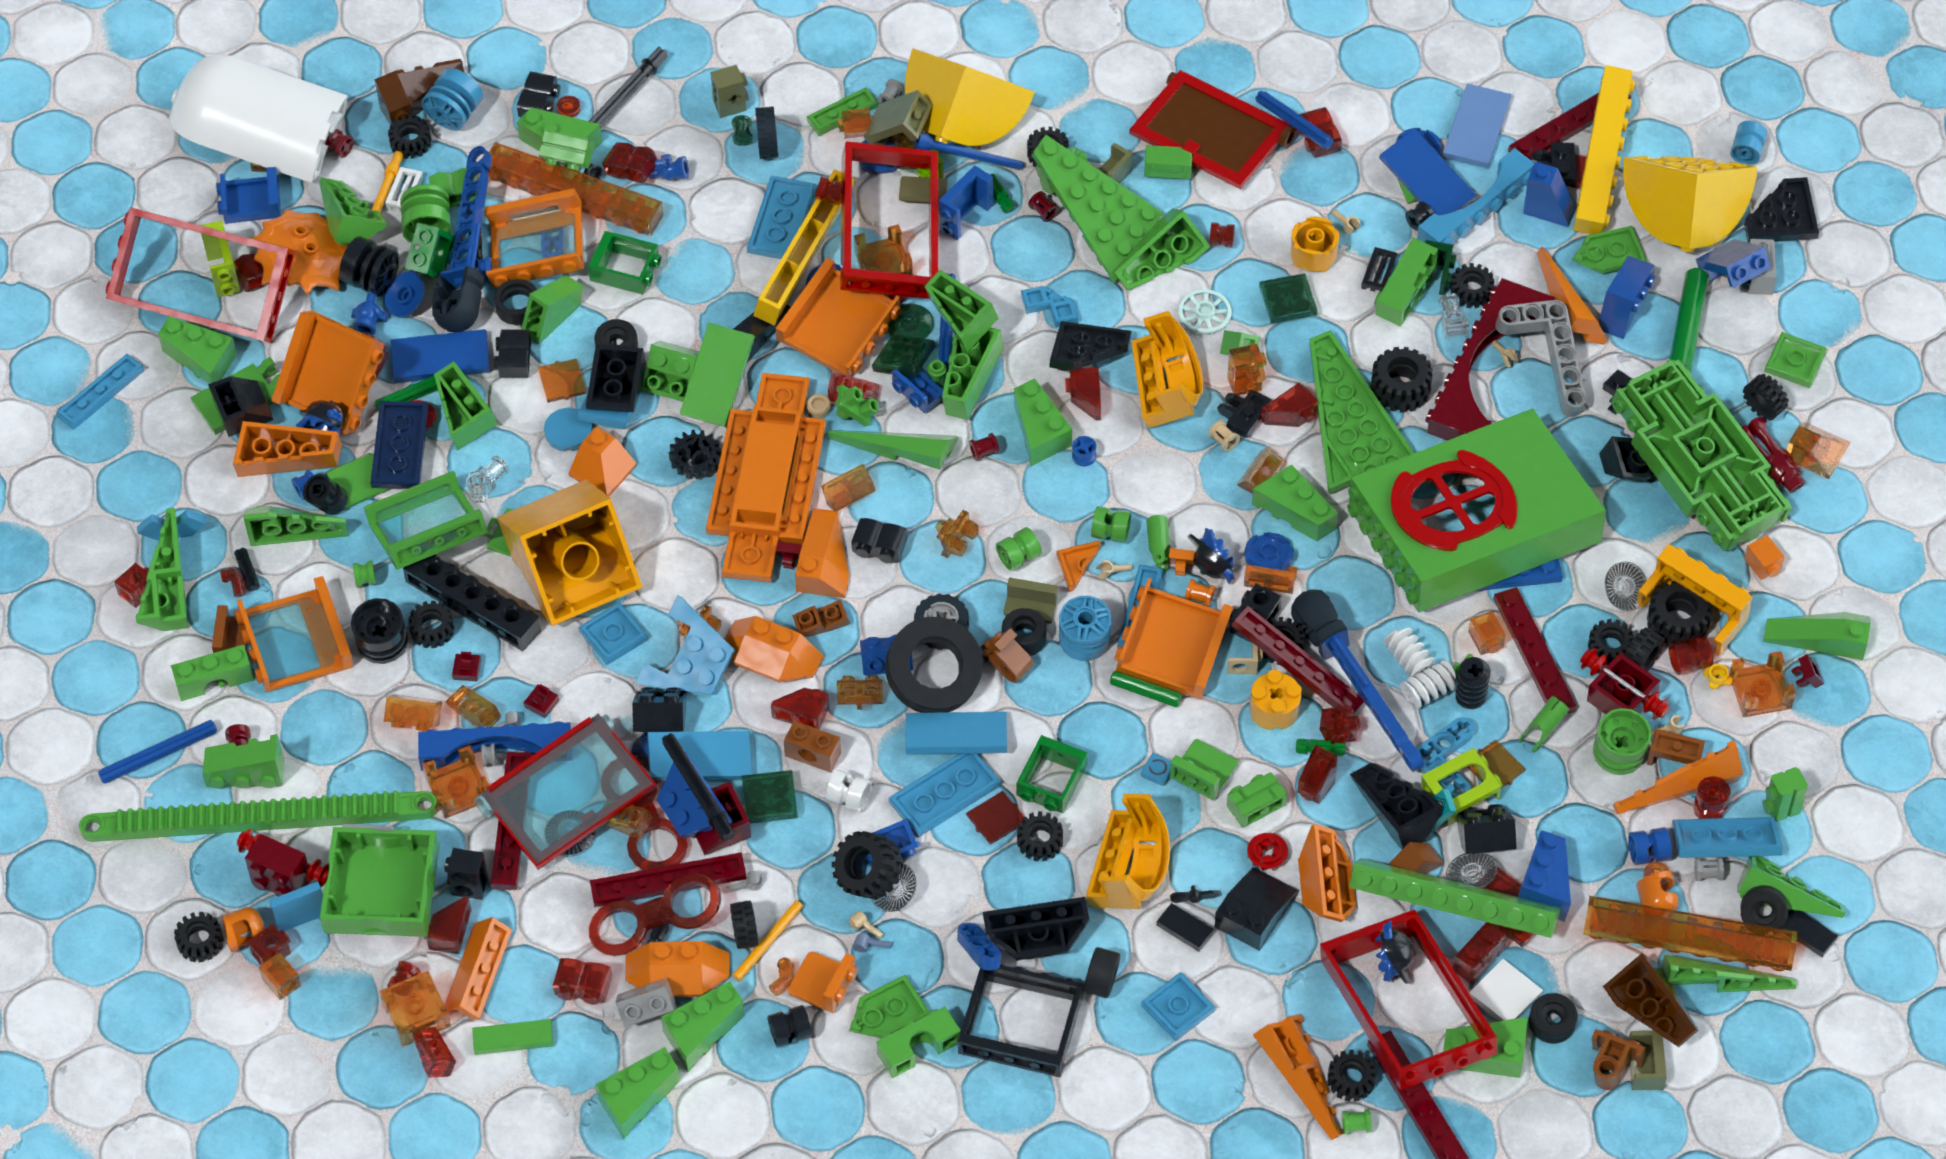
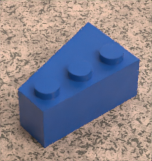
[1598,256,1656,339]
[1518,830,1571,922]

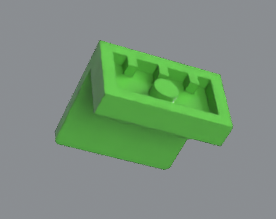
[1170,739,1238,801]

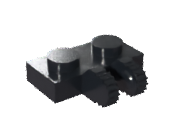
[1533,142,1576,185]
[1217,389,1272,438]

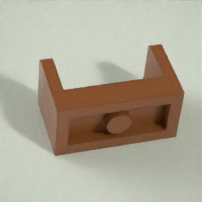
[1647,729,1705,766]

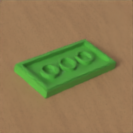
[679,322,755,428]

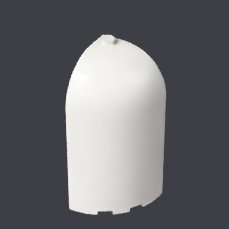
[169,55,348,183]

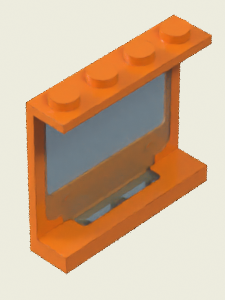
[485,188,584,288]
[234,576,353,692]

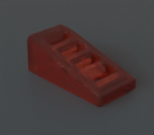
[828,372,880,402]
[412,1027,456,1078]

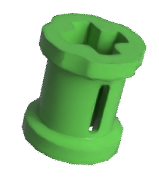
[1342,1109,1371,1135]

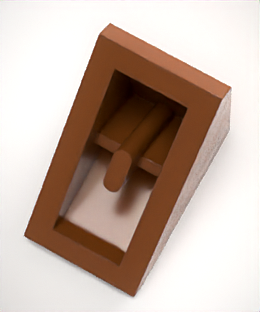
[1388,842,1443,874]

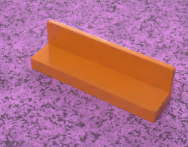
[442,917,512,1021]

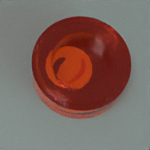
[557,96,581,118]

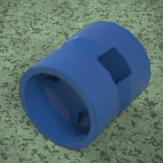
[1628,827,1672,865]

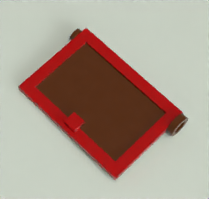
[1129,70,1297,190]

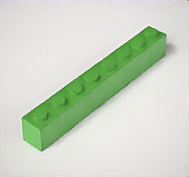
[1349,858,1561,938]

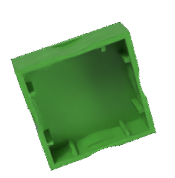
[320,827,440,937]

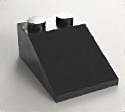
[586,345,646,412]
[1214,867,1298,951]

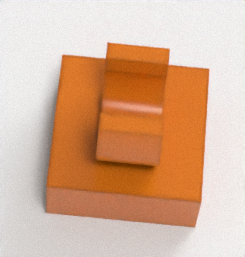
[1169,548,1195,576]

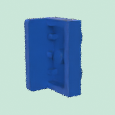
[892,363,943,414]
[859,634,913,676]
[866,819,921,867]

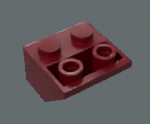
[695,782,751,855]

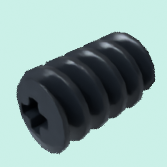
[1455,657,1491,709]

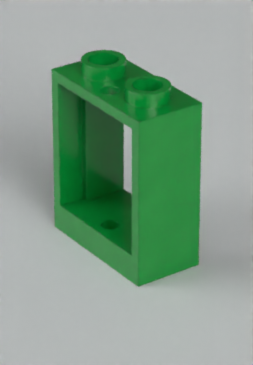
[405,222,455,280]
[588,231,662,295]
[1016,735,1088,813]

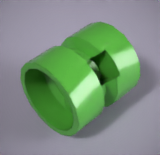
[1091,506,1131,543]
[996,527,1042,571]

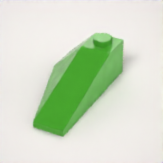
[1113,208,1210,290]
[244,506,349,546]
[1763,612,1871,660]
[1737,856,1846,918]

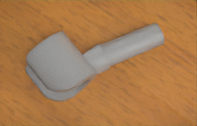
[493,711,520,727]
[726,871,762,892]

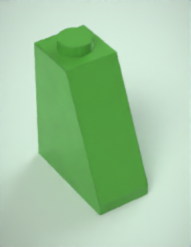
[522,275,584,344]

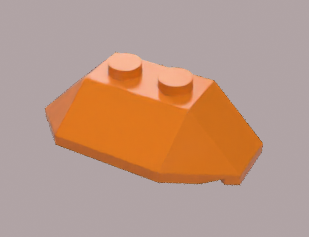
[724,616,824,683]
[1298,824,1356,922]
[625,941,730,998]

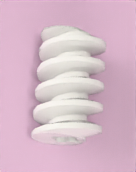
[1383,627,1435,677]
[1400,660,1456,709]

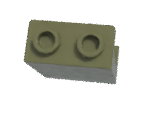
[864,90,933,146]

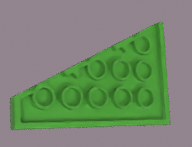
[1032,135,1163,284]

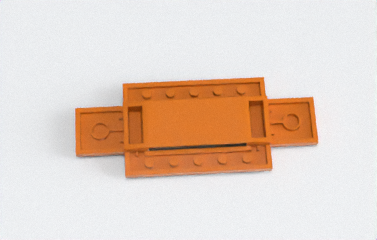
[706,373,826,583]

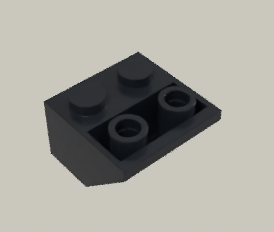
[208,376,274,437]
[632,687,687,732]
[1457,804,1517,854]

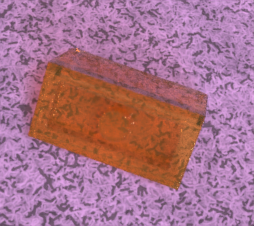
[1244,565,1297,594]

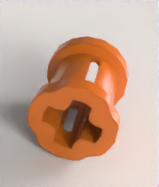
[1185,579,1216,607]

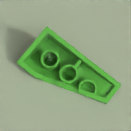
[319,177,387,245]

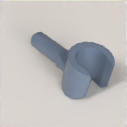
[853,933,891,953]

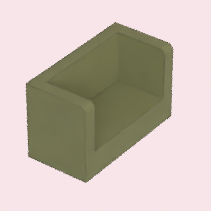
[1098,143,1132,184]
[1629,1031,1667,1090]

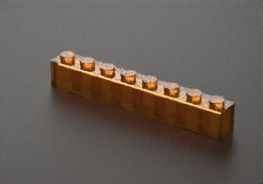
[487,142,663,236]
[1583,896,1797,971]

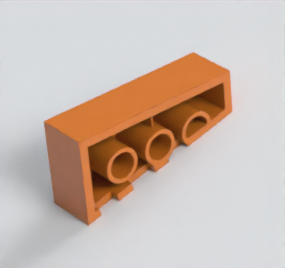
[233,421,342,477]

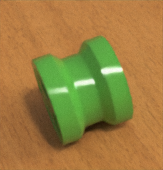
[353,560,376,587]

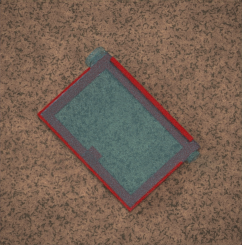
[473,713,657,870]

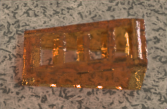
[445,685,501,728]
[601,800,652,839]

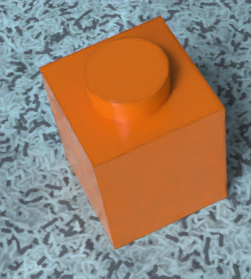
[1744,535,1785,580]

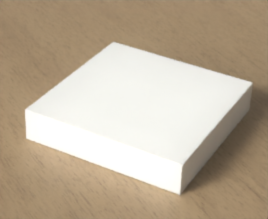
[1469,959,1543,1021]

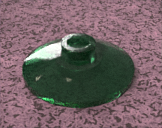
[887,304,934,344]

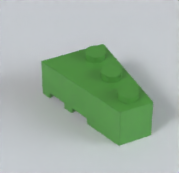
[517,107,602,171]
[924,270,999,352]
[434,361,498,451]
[1252,464,1338,541]
[202,734,284,789]
[661,981,744,1071]
[1443,1017,1528,1078]
[595,1047,680,1139]

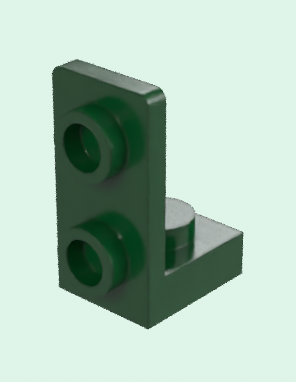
[1425,240,1457,295]

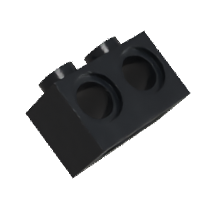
[1229,583,1282,643]
[444,848,488,900]

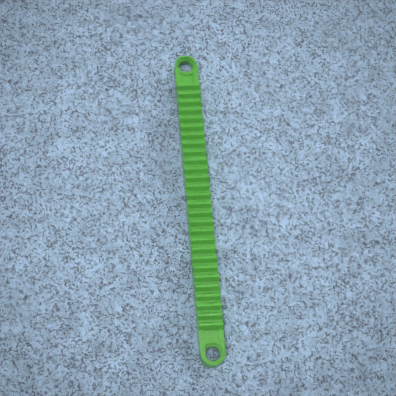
[79,790,438,842]

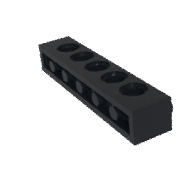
[403,554,541,652]

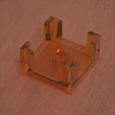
[853,224,913,275]
[1729,651,1796,718]
[423,745,489,819]
[380,971,451,1047]

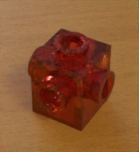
[1319,706,1361,744]

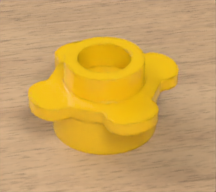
[1703,664,1732,690]

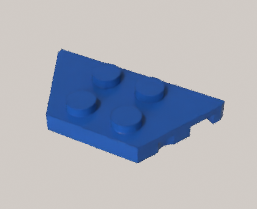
[657,751,732,838]

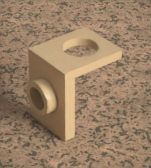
[1227,643,1263,675]

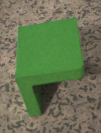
[1220,330,1260,360]

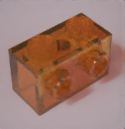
[1227,344,1266,396]
[384,694,442,731]

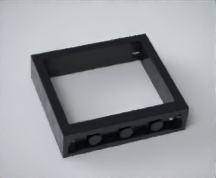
[958,964,1084,1077]

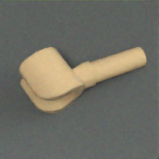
[1332,209,1360,234]
[1492,341,1519,367]
[1096,560,1132,579]
[1651,715,1684,737]
[849,912,884,939]

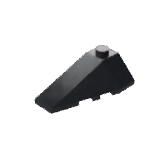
[1599,436,1656,481]
[1350,762,1443,850]

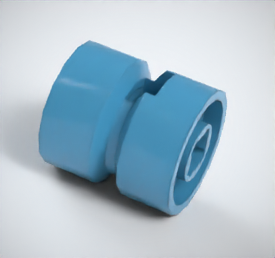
[1730,121,1767,165]

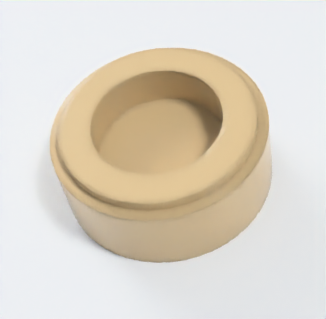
[806,394,831,419]

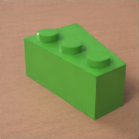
[1374,237,1438,327]
[158,316,237,384]
[1014,378,1072,466]

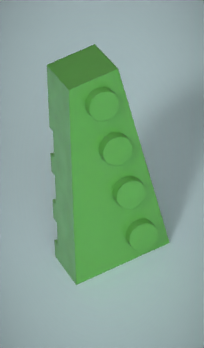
[942,327,1004,420]

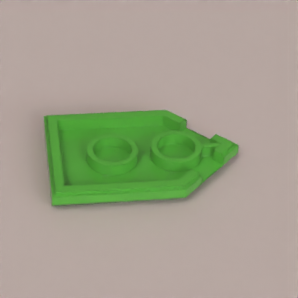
[1572,226,1647,274]
[325,453,390,509]
[849,975,929,1038]

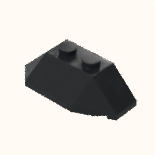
[982,897,1090,961]

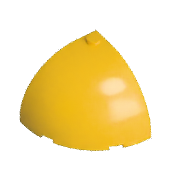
[905,48,1035,146]
[1623,156,1757,252]

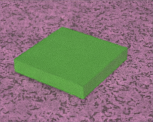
[1764,332,1827,388]

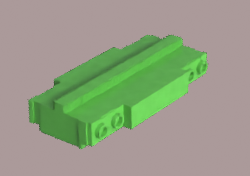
[1611,359,1792,552]

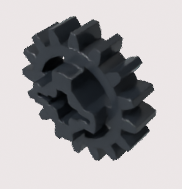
[668,430,721,479]

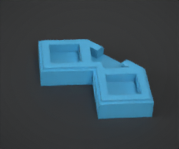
[1021,286,1079,328]
[137,510,207,541]

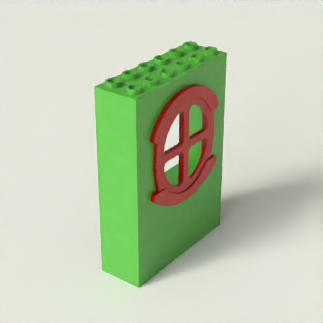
[1347,408,1606,613]

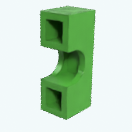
[171,645,254,701]
[876,1007,961,1078]

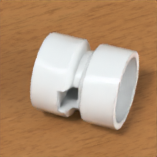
[826,769,872,812]

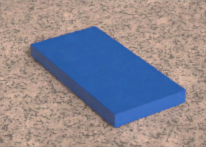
[1379,128,1477,216]
[391,329,490,383]

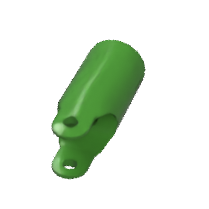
[1146,515,1170,572]
[1519,696,1570,753]

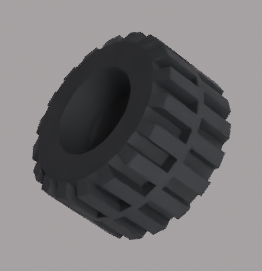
[1371,347,1433,412]
[1647,581,1713,649]
[832,831,903,899]

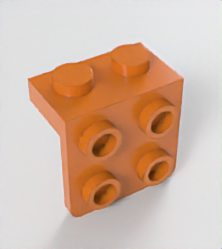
[788,952,858,1014]

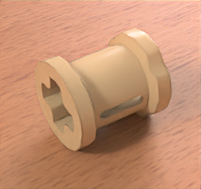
[1208,420,1240,452]

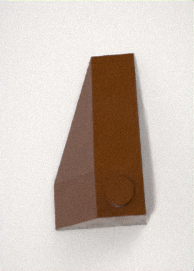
[375,58,464,125]
[1603,953,1699,1047]

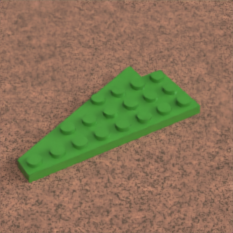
[1309,330,1414,494]

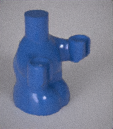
[648,154,689,181]
[351,293,389,335]

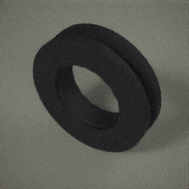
[885,617,983,713]

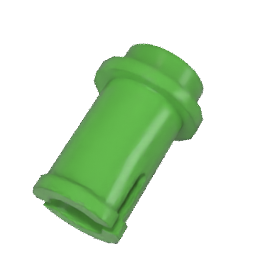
[927,360,947,388]

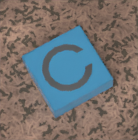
[1141,753,1171,786]

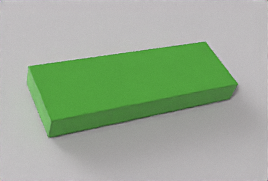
[807,87,878,136]
[472,1019,553,1055]

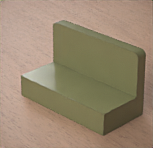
[1003,577,1058,623]

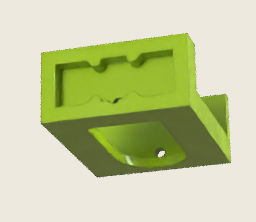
[200,220,241,298]
[1421,748,1502,826]

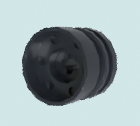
[339,236,400,297]
[351,598,408,664]

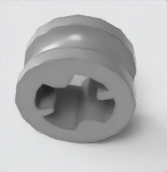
[481,743,496,767]

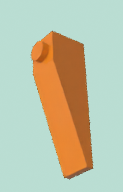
[795,508,849,598]

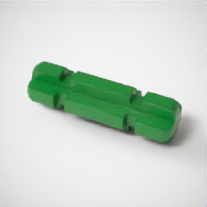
[991,174,1014,213]
[1296,739,1346,756]

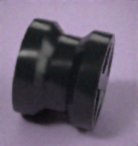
[1405,202,1434,231]

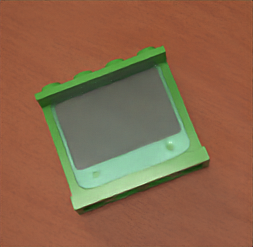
[363,471,488,570]

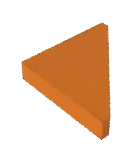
[1056,540,1101,592]

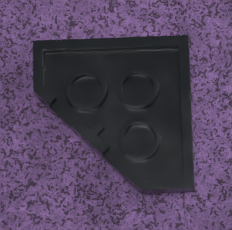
[1744,177,1819,243]
[1049,321,1132,371]

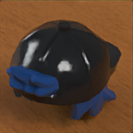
[296,400,344,434]
[1187,528,1235,584]
[1375,921,1416,984]

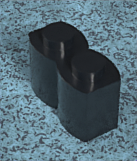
[517,71,561,117]
[494,329,531,378]
[851,518,908,563]

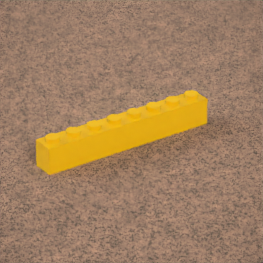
[1573,65,1635,234]
[753,169,855,326]

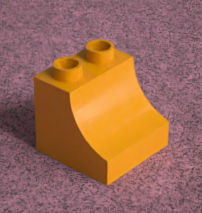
[497,479,643,626]

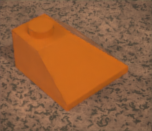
[568,427,637,497]

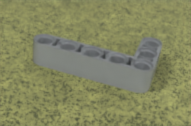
[1495,300,1586,417]

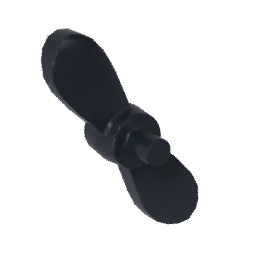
[1170,885,1219,903]

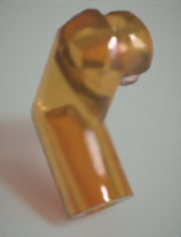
[769,957,795,996]

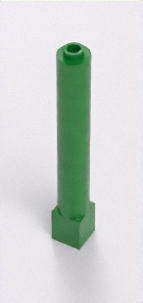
[1669,268,1709,373]

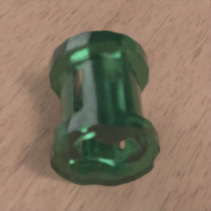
[731,115,753,146]

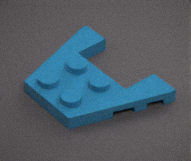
[635,595,735,695]

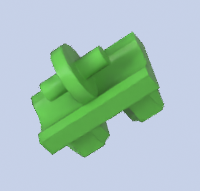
[835,384,878,426]

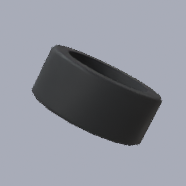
[494,279,537,325]

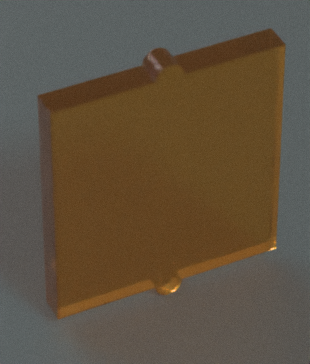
[538,358,586,403]
[1466,739,1526,789]

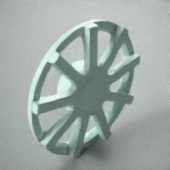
[1178,289,1232,335]

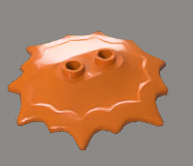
[250,209,348,294]

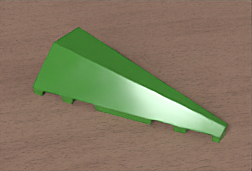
[828,430,958,470]
[136,508,189,631]
[1661,955,1797,993]

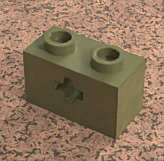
[710,65,749,118]

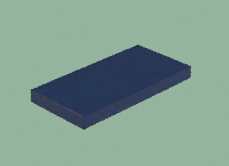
[371,401,429,489]

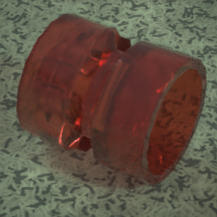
[1668,635,1714,675]
[1693,776,1730,819]

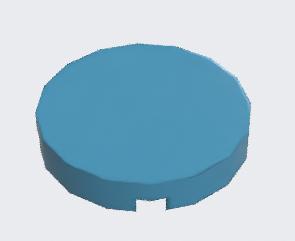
[544,407,592,451]

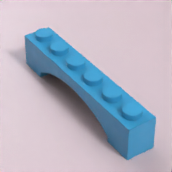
[1417,148,1534,245]

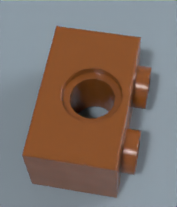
[784,721,841,773]

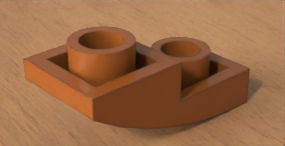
[792,600,850,637]

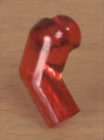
[220,567,246,597]

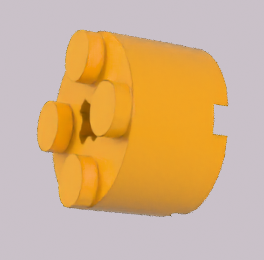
[1290,216,1339,272]
[1249,670,1302,730]

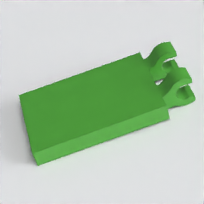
[190,357,280,435]

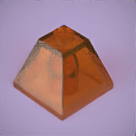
[1787,422,1850,479]

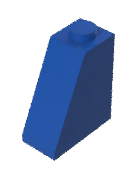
[1523,162,1575,227]

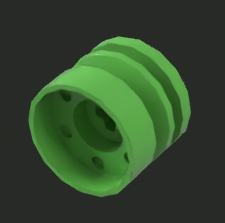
[400,184,452,245]
[1593,708,1651,775]

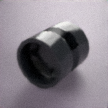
[303,474,348,515]
[767,1005,813,1048]

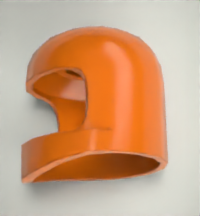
[1636,871,1679,918]
[221,907,265,952]

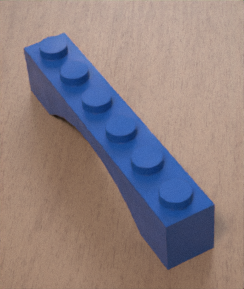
[418,721,573,771]

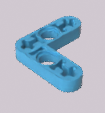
[1416,717,1474,798]

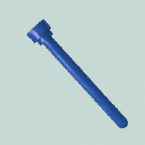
[915,132,1024,170]

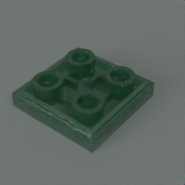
[1259,273,1317,324]
[871,334,936,378]
[742,770,798,823]

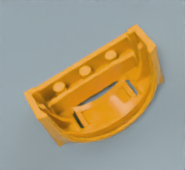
[1131,311,1203,428]
[1637,544,1752,656]
[1085,793,1170,909]

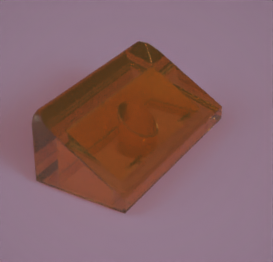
[1237,446,1286,494]
[821,464,876,512]

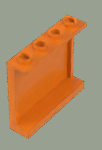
[776,257,901,380]
[271,310,385,435]
[1114,578,1233,700]

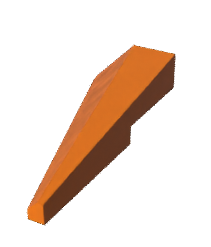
[1537,247,1607,345]
[1612,740,1743,815]
[1253,1014,1344,1140]

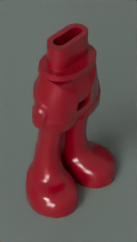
[1742,417,1805,493]

